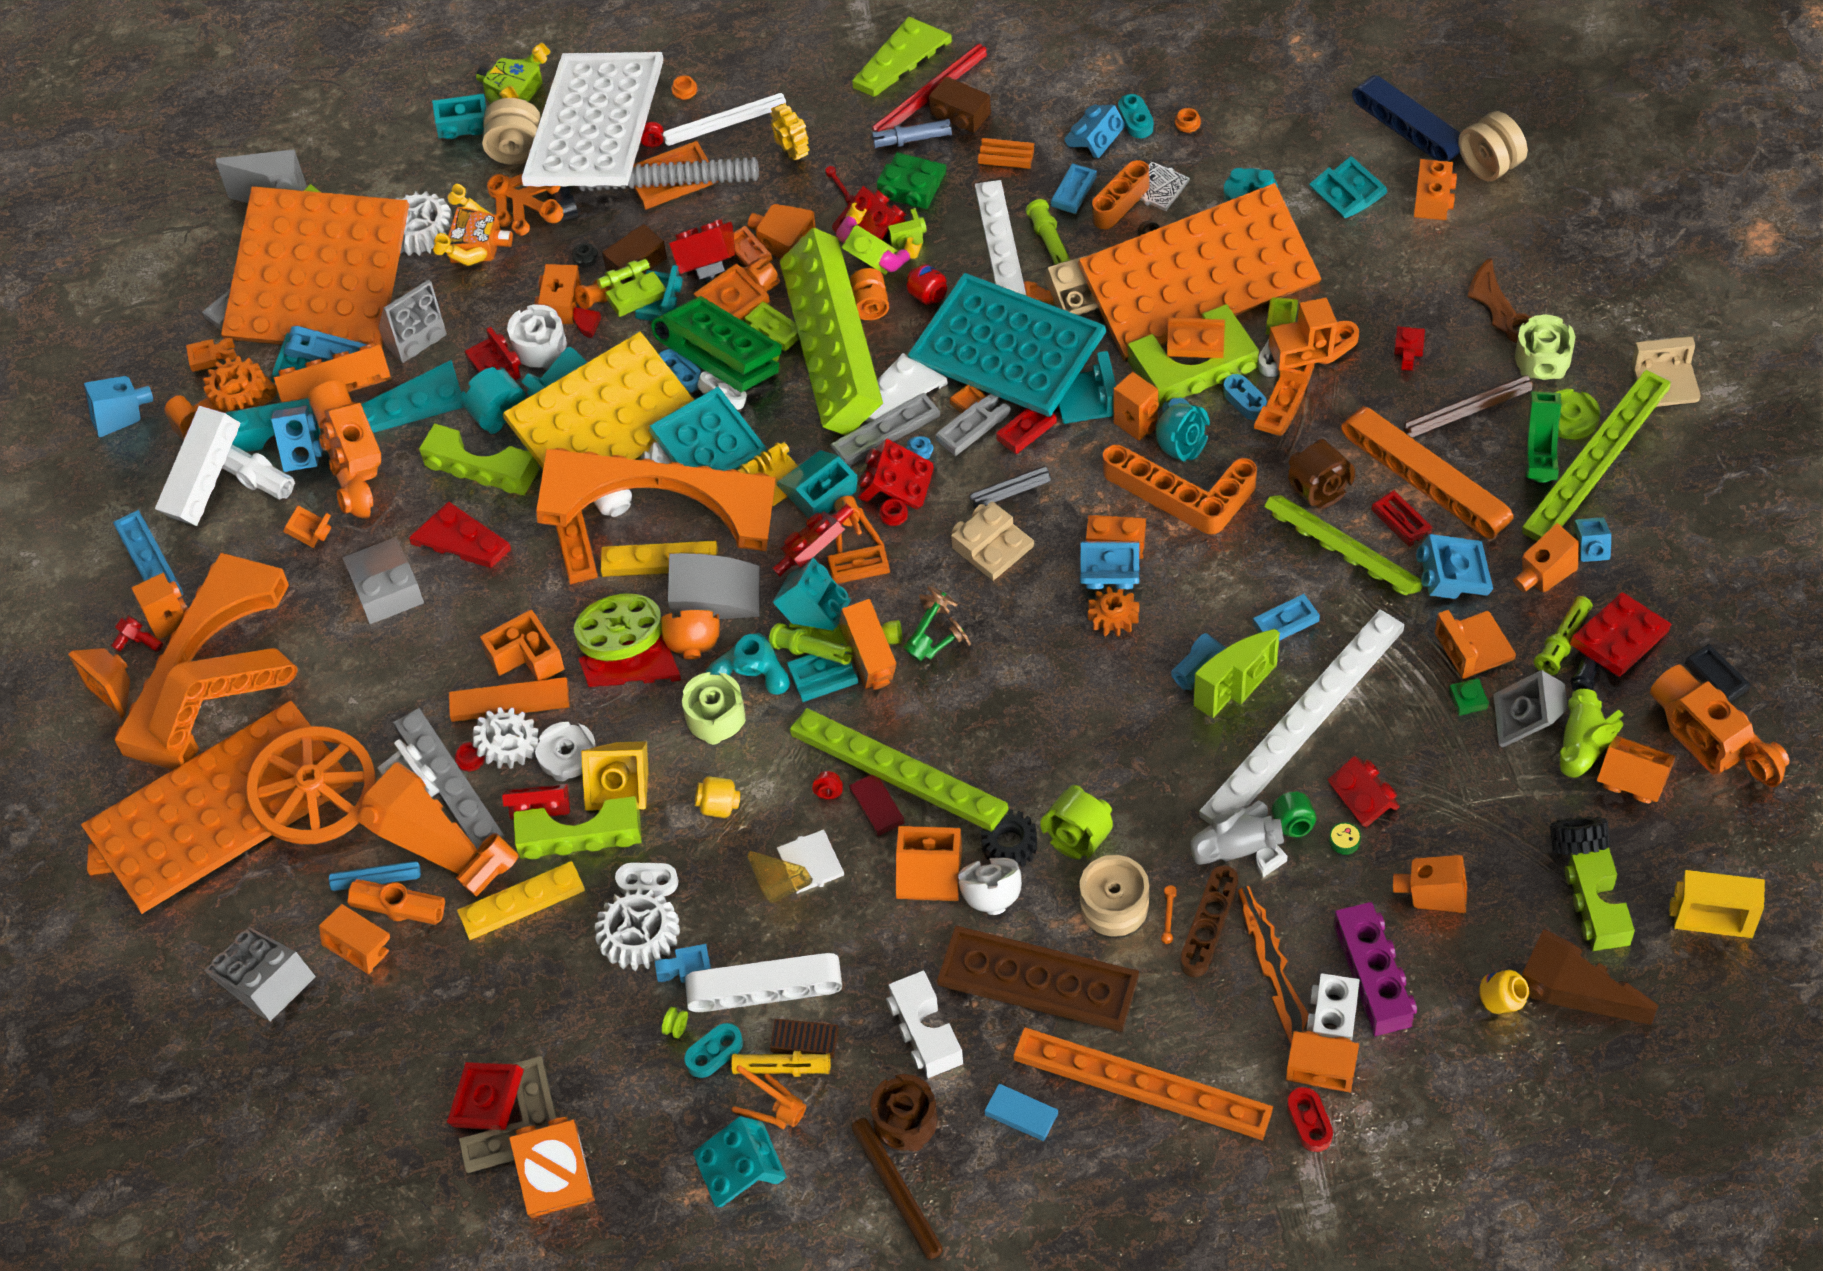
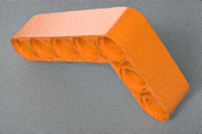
[1103,445,1257,534]
[148,648,298,751]

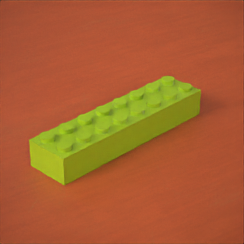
[780,227,883,436]

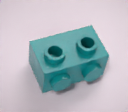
[432,94,486,139]

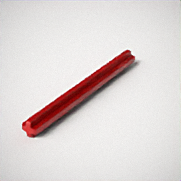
[872,43,987,132]

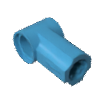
[1171,633,1227,691]

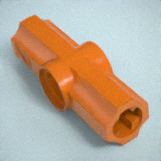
[347,879,445,925]

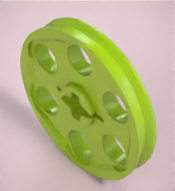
[574,593,661,661]

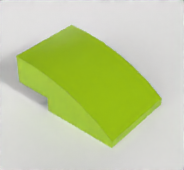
[1194,629,1280,718]

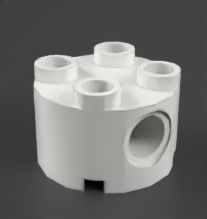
[507,304,567,369]

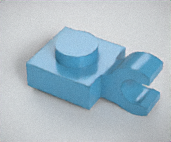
[655,944,711,983]

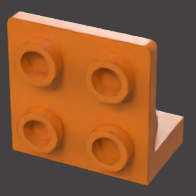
[1435,609,1516,679]

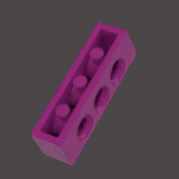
[1333,902,1417,1037]

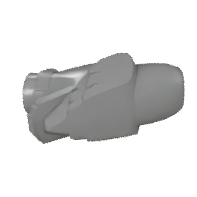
[1190,800,1284,865]

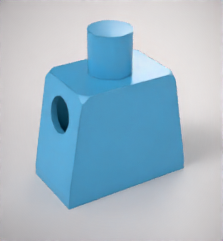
[84,376,153,437]

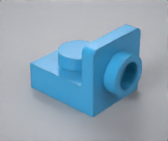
[1574,517,1611,562]

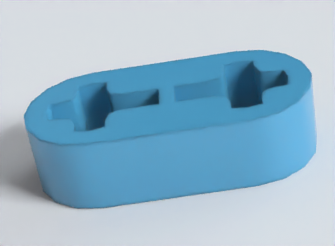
[1223,374,1267,420]

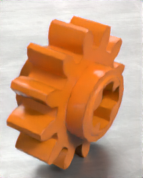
[1087,586,1140,637]

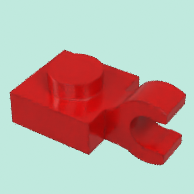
[1394,326,1425,371]

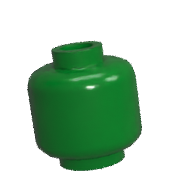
[1271,791,1317,837]

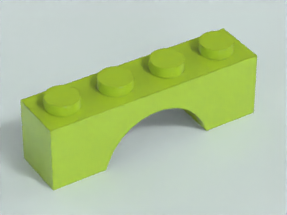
[419,423,539,496]
[514,796,642,859]

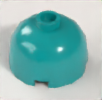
[1156,403,1210,462]

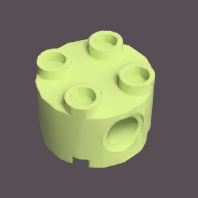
[1515,314,1576,380]

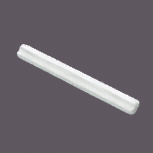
[663,93,786,146]

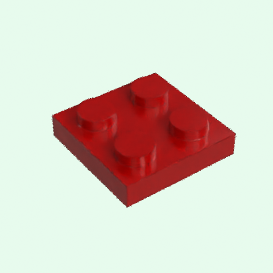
[447,1062,524,1130]

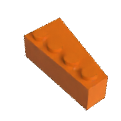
[274,343,392,403]

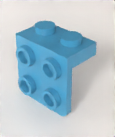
[1080,541,1139,589]

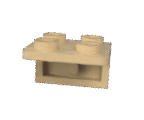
[1631,336,1701,407]

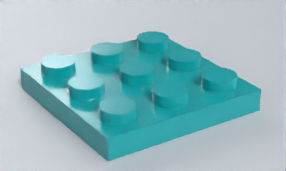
[649,386,768,471]

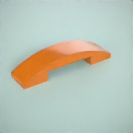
[1254,363,1315,436]

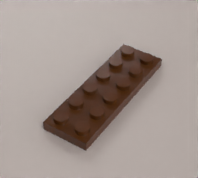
[937,925,1139,1032]

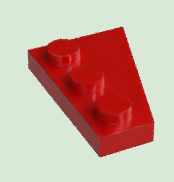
[578,633,681,687]

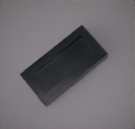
[1685,644,1751,702]

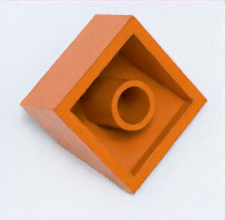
[1597,735,1676,803]

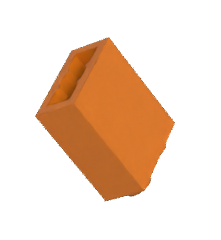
[839,599,896,690]

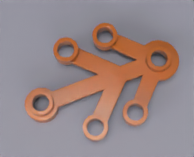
[487,173,563,236]

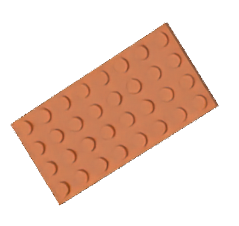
[1078,183,1322,361]
[81,700,354,914]

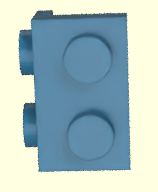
[1064,104,1125,158]

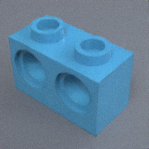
[271,405,323,472]

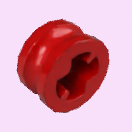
[640,122,664,148]

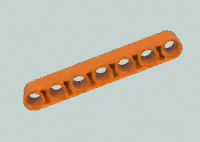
[1341,406,1514,539]

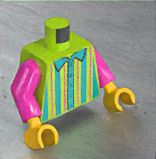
[836,202,922,275]

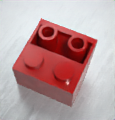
[669,219,735,274]

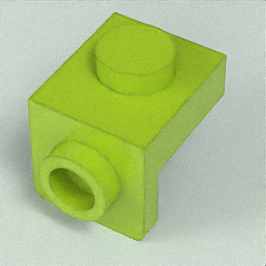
[888,208,927,250]

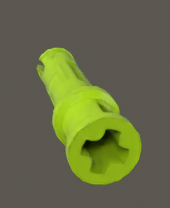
[1025,199,1071,265]
[1533,596,1593,676]
[769,623,853,665]

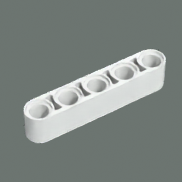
[685,953,842,1012]

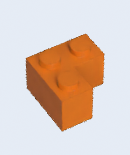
[1268,297,1337,371]
[480,609,565,681]

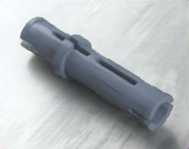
[871,119,952,149]

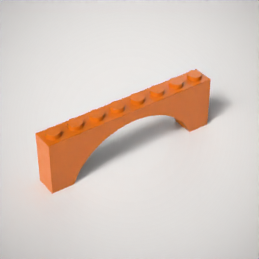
[536,448,776,551]
[115,553,289,770]

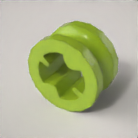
[662,1006,688,1039]

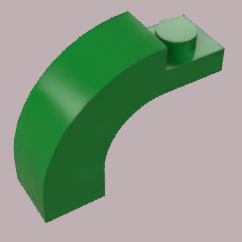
[1525,391,1562,482]

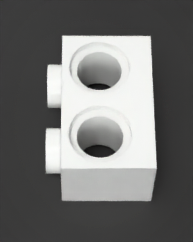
[1307,974,1360,1041]

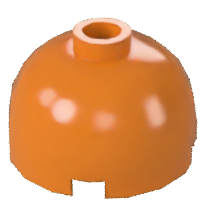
[661,610,720,660]

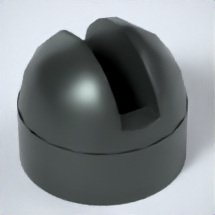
[1137,220,1160,236]

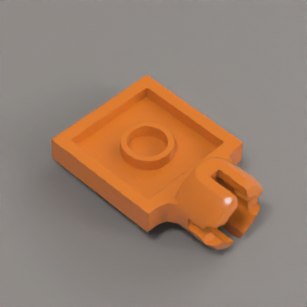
[693,257,780,321]

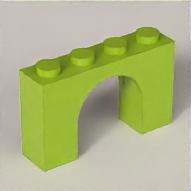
[1128,304,1259,408]

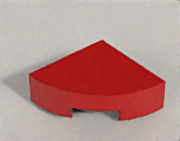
[573,307,601,338]

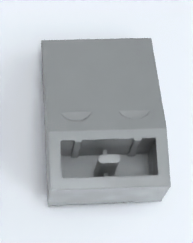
[379,280,447,363]
[204,927,316,1021]

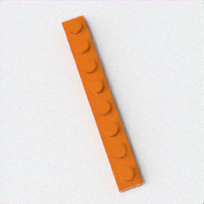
[1014,1027,1273,1141]

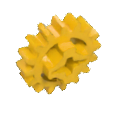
[770,103,809,161]

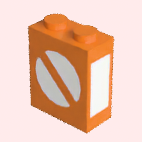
[509,1117,595,1218]

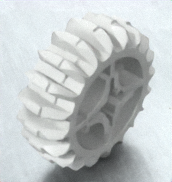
[396,191,453,256]
[595,888,680,971]

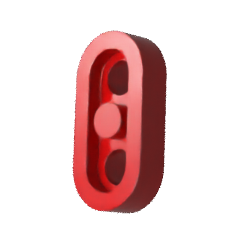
[1287,1087,1333,1152]

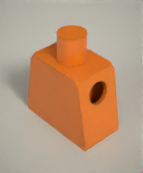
[747,204,816,259]
[1513,523,1578,593]
[1393,855,1467,913]

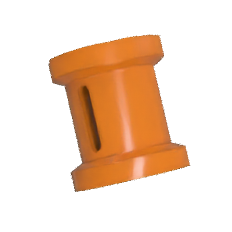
[575,280,610,309]

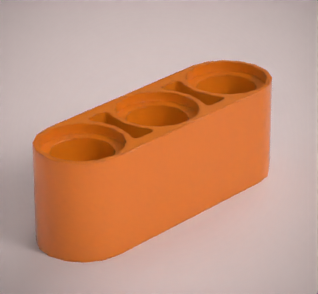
[1092,160,1150,229]

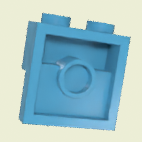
[1416,534,1493,599]

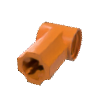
[456,833,519,897]

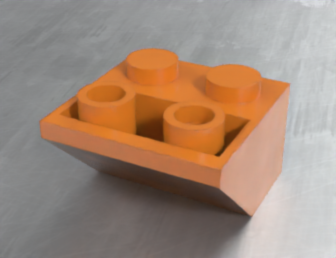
[896,826,962,901]

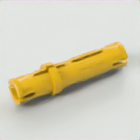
[732,1051,831,1077]

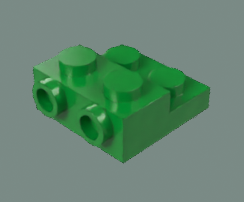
[876,152,946,209]

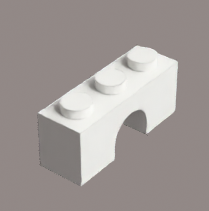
[886,970,963,1078]

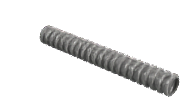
[578,157,759,191]

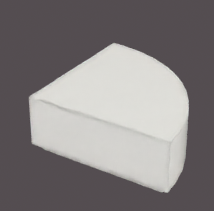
[1256,844,1288,878]

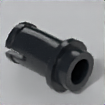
[1570,655,1600,691]

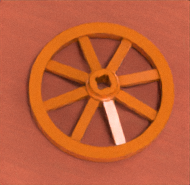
[247,726,376,844]

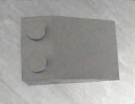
[216,149,307,203]
[342,537,424,624]

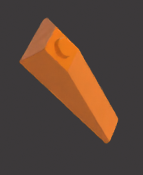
[356,762,477,874]

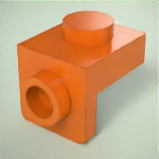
[283,505,332,548]

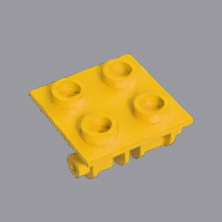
[738,442,798,506]

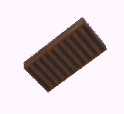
[770,1019,839,1059]

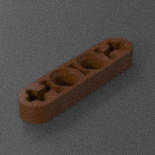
[1180,865,1238,977]

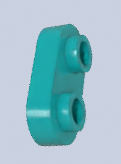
[1118,94,1154,139]
[684,1023,743,1078]

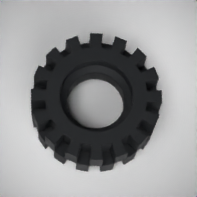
[981,809,1037,868]
[1550,816,1610,855]

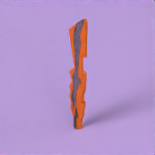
[1238,886,1309,1044]

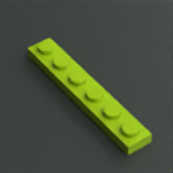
[1264,495,1423,595]

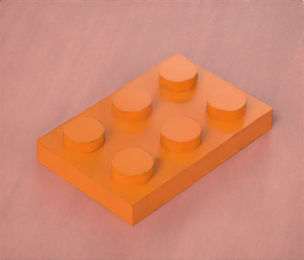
[633,141,718,210]

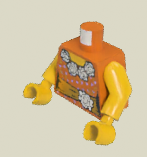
[433,184,513,266]

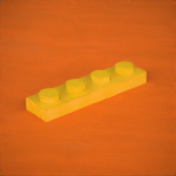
[601,541,718,577]
[457,861,585,940]

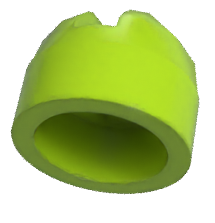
[881,620,903,644]

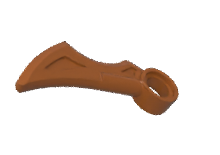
[1468,258,1532,343]

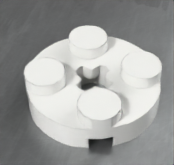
[535,722,596,781]

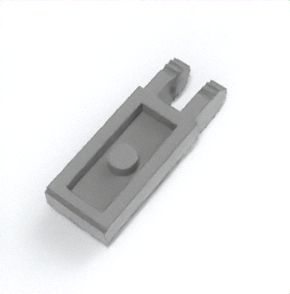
[936,394,1011,456]

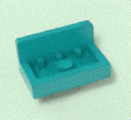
[635,265,683,321]

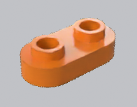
[1318,321,1359,364]

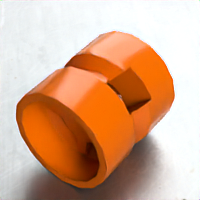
[849,268,889,321]

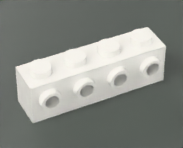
[155,406,241,526]

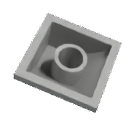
[1493,670,1568,748]

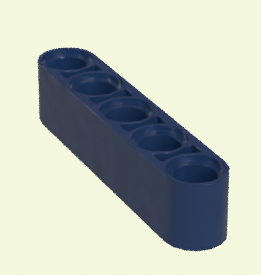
[1352,75,1460,162]

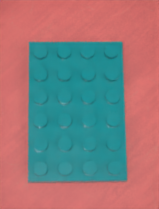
[907,273,1106,417]

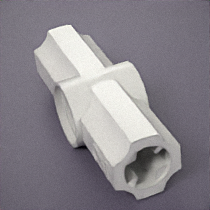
[222,445,295,500]

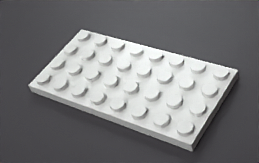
[522,52,664,187]

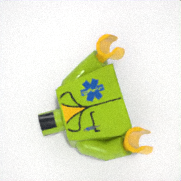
[476,43,551,104]

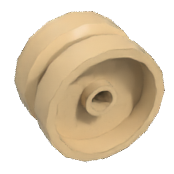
[482,98,541,165]
[1458,111,1528,181]
[1080,855,1149,937]

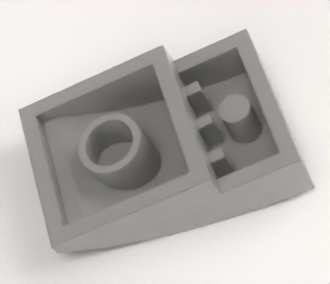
[668,553,760,619]

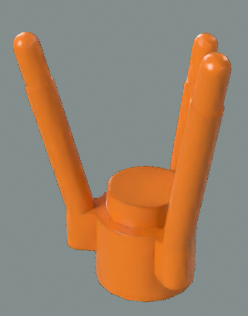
[834,496,884,553]
[731,1065,807,1130]

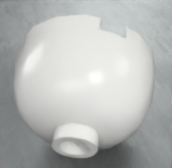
[958,858,1022,915]

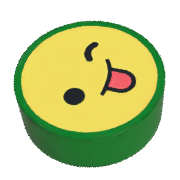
[1329,822,1361,855]

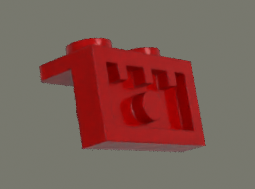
[502,784,571,820]

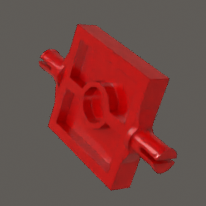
[772,503,855,577]

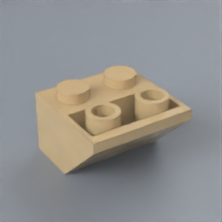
[1044,252,1099,315]

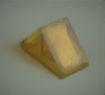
[747,851,813,904]

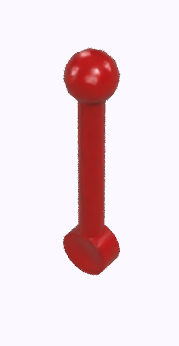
[825,166,855,204]

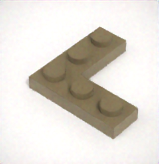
[459,1056,556,1173]

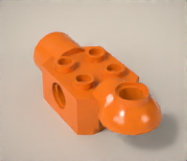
[307,380,381,519]
[1650,664,1789,788]

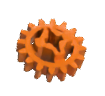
[203,356,266,411]

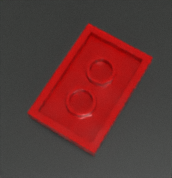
[1570,592,1672,677]

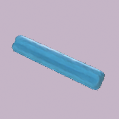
[329,861,421,891]

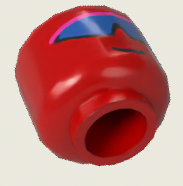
[907,264,947,305]

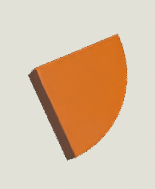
[1024,281,1054,306]

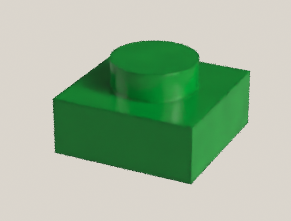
[1449,678,1489,716]

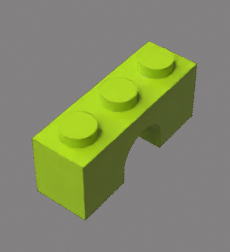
[1565,847,1635,951]

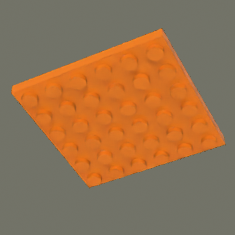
[221,186,410,346]

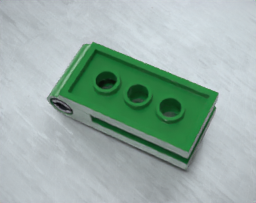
[651,296,782,393]

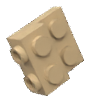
[951,501,1034,581]

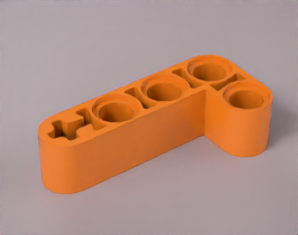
[164,373,277,442]

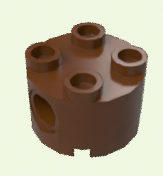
[1288,439,1356,509]
[870,1074,938,1152]

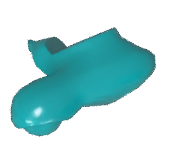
[705,633,790,695]

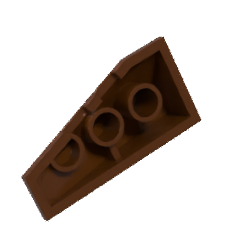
[1522,929,1659,1025]

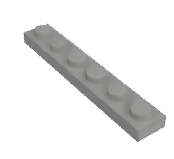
[393,708,506,850]

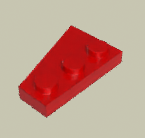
[409,501,511,568]

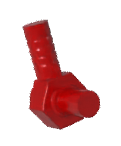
[111,615,163,652]

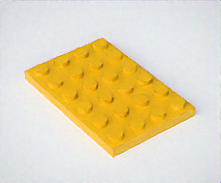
[503,331,694,469]

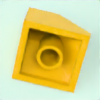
[581,741,648,811]

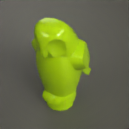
[1559,689,1624,778]

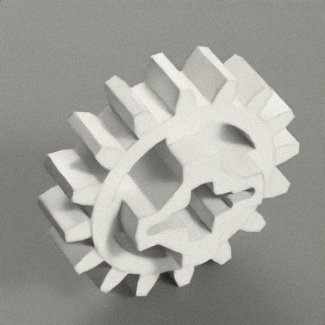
[473,707,538,769]

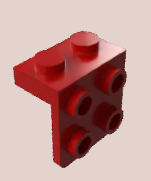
[832,186,907,240]
[857,438,934,509]

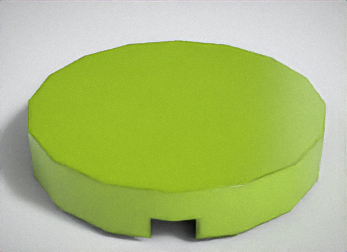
[1554,389,1600,440]

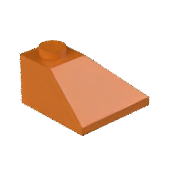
[68,648,130,719]

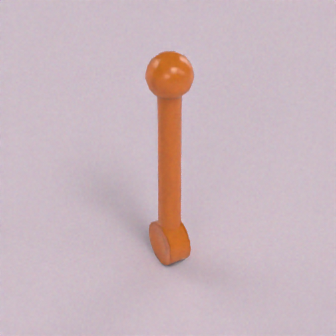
[1161,885,1177,944]

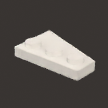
[865,353,947,423]

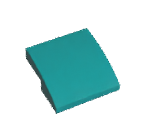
[1309,156,1388,219]

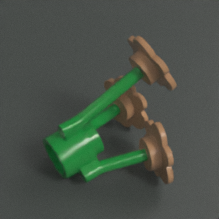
[903,586,971,662]

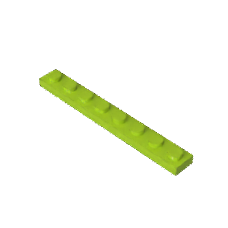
[1522,370,1671,541]
[790,708,1009,832]

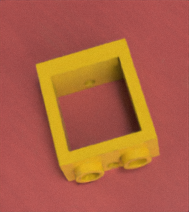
[1669,870,1765,938]

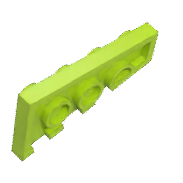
[852,16,952,97]

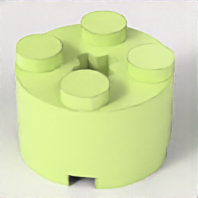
[682,672,746,745]

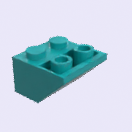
[777,450,857,519]
[773,558,851,630]

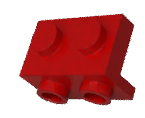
[465,327,521,381]
[1327,756,1400,828]

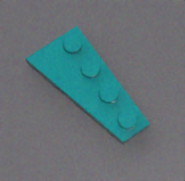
[361,360,464,433]

